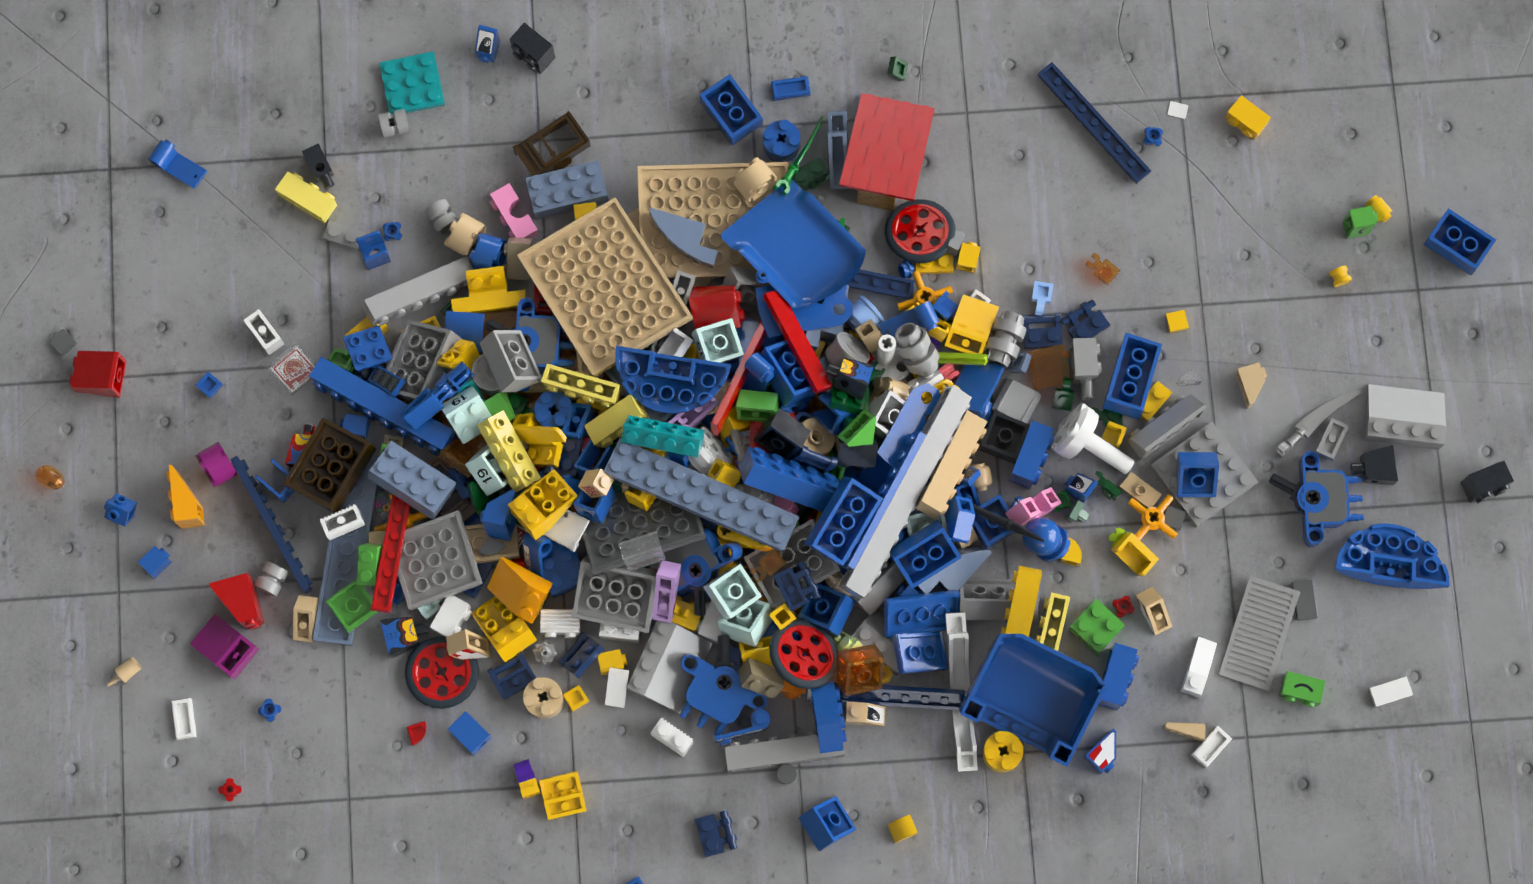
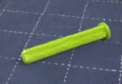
[938,352,988,365]

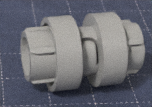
[984,311,1027,369]
[895,323,939,377]

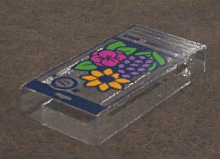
[374,485,391,524]

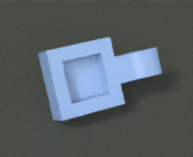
[1031,281,1053,316]

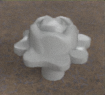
[533,641,557,665]

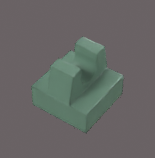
[1064,500,1090,522]

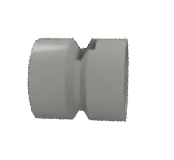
[379,109,410,138]
[425,199,458,235]
[254,561,289,597]

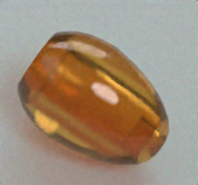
[35,465,65,490]

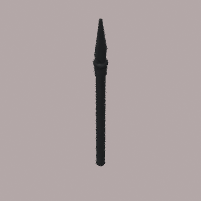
[952,495,1044,542]

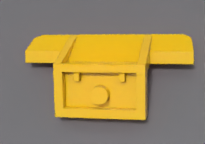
[451,266,526,313]
[513,426,567,467]

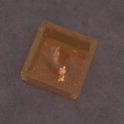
[837,644,884,696]

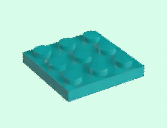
[379,51,445,114]

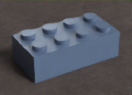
[525,160,609,220]
[368,441,456,520]

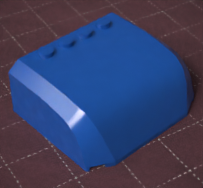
[958,634,1107,767]

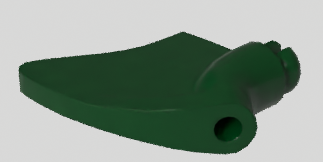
[467,482,499,516]

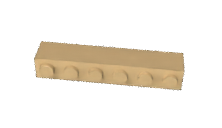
[916,411,987,520]

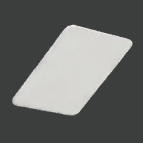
[1168,101,1188,119]

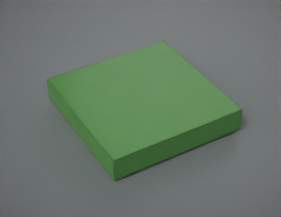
[326,579,377,633]

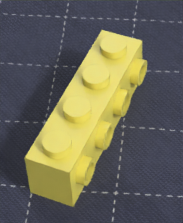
[541,364,624,409]
[477,410,541,492]
[1035,592,1070,651]

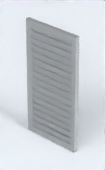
[1218,575,1300,692]

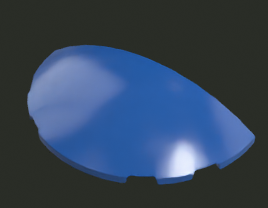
[615,346,731,414]
[1335,524,1450,589]

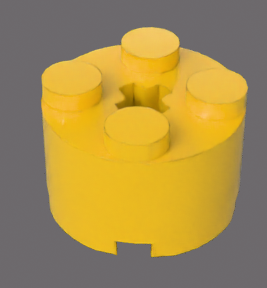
[983,731,1023,773]

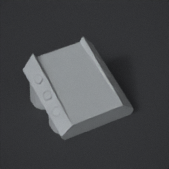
[992,379,1042,423]

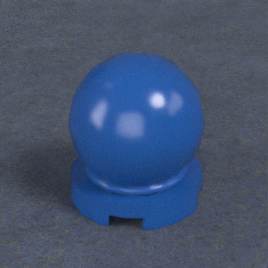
[1022,518,1070,563]

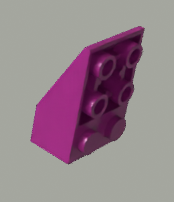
[190,614,260,680]

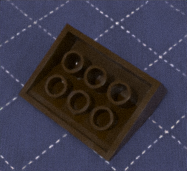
[283,418,376,514]

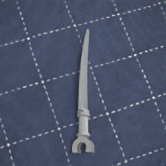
[1276,390,1362,458]

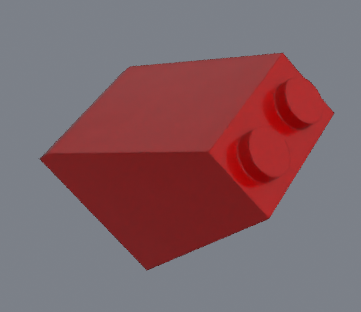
[688,285,745,330]
[69,351,127,398]
[209,573,265,630]

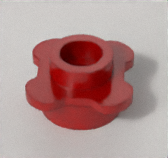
[1112,595,1135,618]
[218,778,242,802]

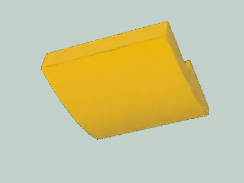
[539,770,586,820]

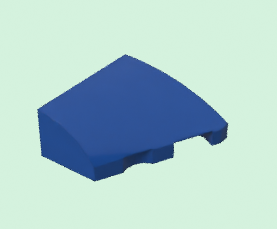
[445,311,485,353]

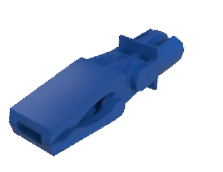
[401,361,474,430]

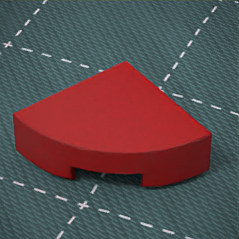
[407,721,427,746]

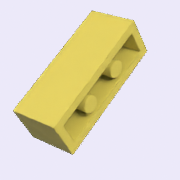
[275,171,337,224]
[584,395,649,448]

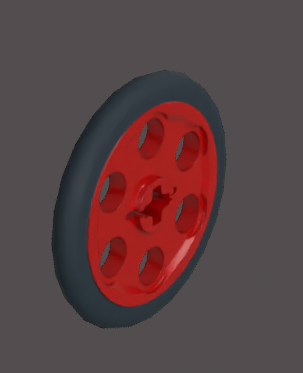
[884,199,956,263]
[769,620,839,689]
[405,636,479,709]

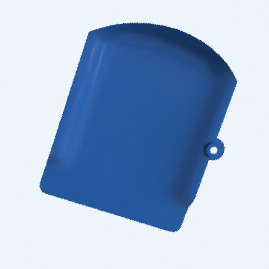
[721,180,866,309]

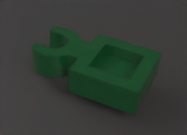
[1091,407,1123,426]

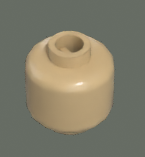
[970,463,993,492]

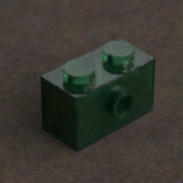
[791,156,830,191]

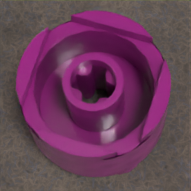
[195,442,238,487]

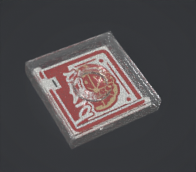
[267,342,316,396]

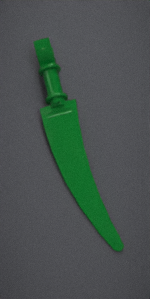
[772,116,823,196]

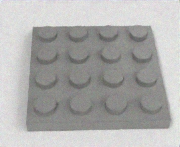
[1150,422,1259,528]
[398,511,483,610]

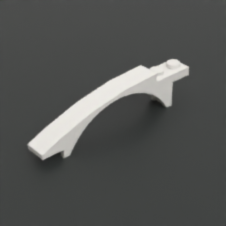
[945,612,978,772]

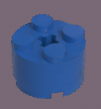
[763,119,800,162]
[470,233,508,270]
[534,391,573,430]

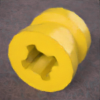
[1329,266,1352,287]

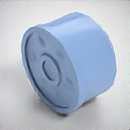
[846,295,885,333]

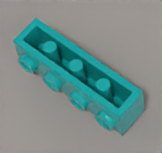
[621,415,705,458]

